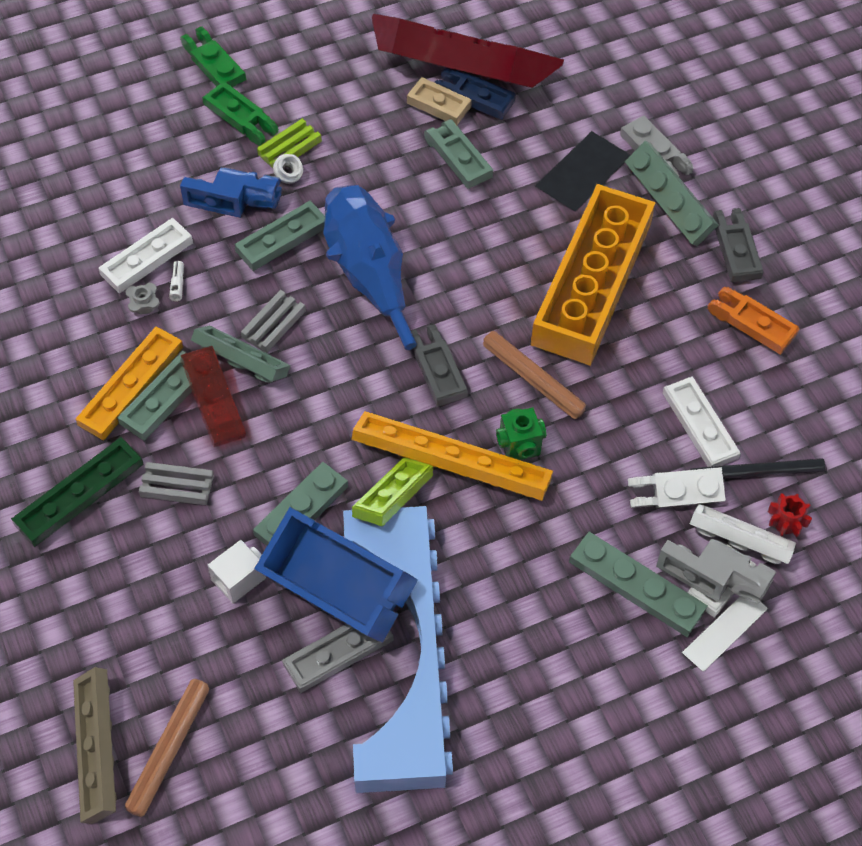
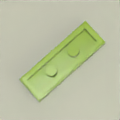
[352,457,433,527]

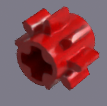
[767,493,812,537]

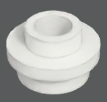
[273,154,303,184]

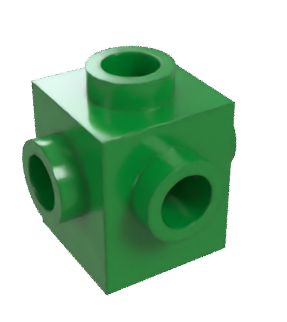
[496,407,547,460]

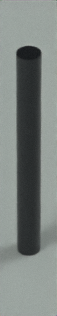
[690,458,825,479]

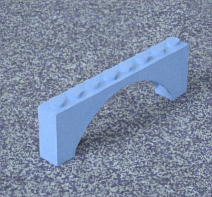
[343,506,453,793]

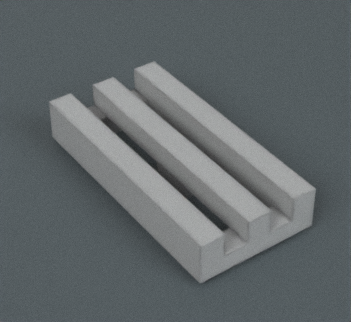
[241,290,306,353]
[139,462,214,505]

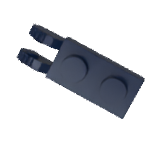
[434,68,516,120]

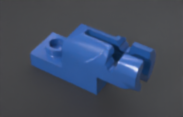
[180,167,282,218]

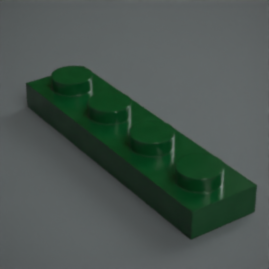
[11,437,144,547]

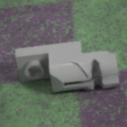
[656,539,776,604]

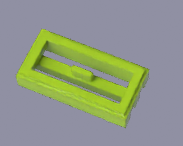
[257,118,322,168]

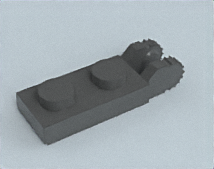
[713,208,763,282]
[411,324,468,407]

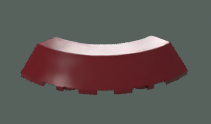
[372,14,564,88]

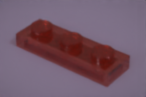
[180,346,246,447]

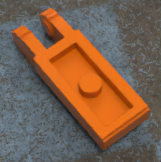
[707,287,799,355]

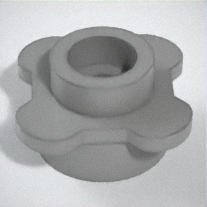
[126,283,160,314]

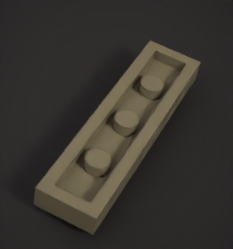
[73,667,117,824]

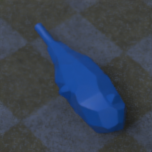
[323,185,417,350]

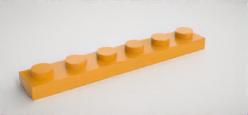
[352,411,553,501]

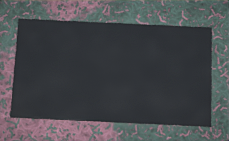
[535,131,631,211]

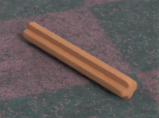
[483,331,586,419]
[125,678,209,817]

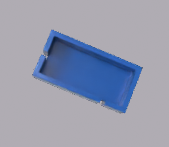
[254,507,418,643]

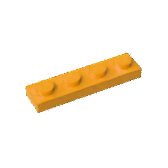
[75,326,183,441]

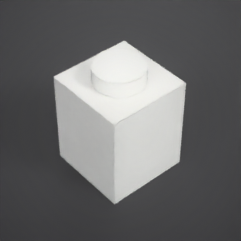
[208,540,266,604]

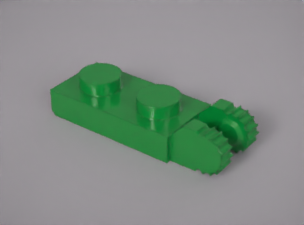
[180,26,246,87]
[202,82,279,146]

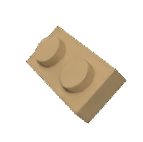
[407,77,472,125]

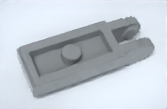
[620,116,694,177]

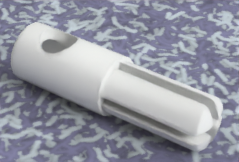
[169,261,184,301]

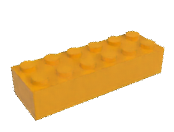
[531,184,656,366]

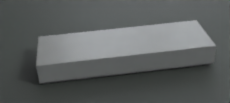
[282,624,394,694]

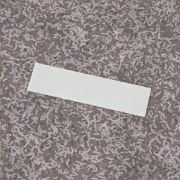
[682,596,768,672]

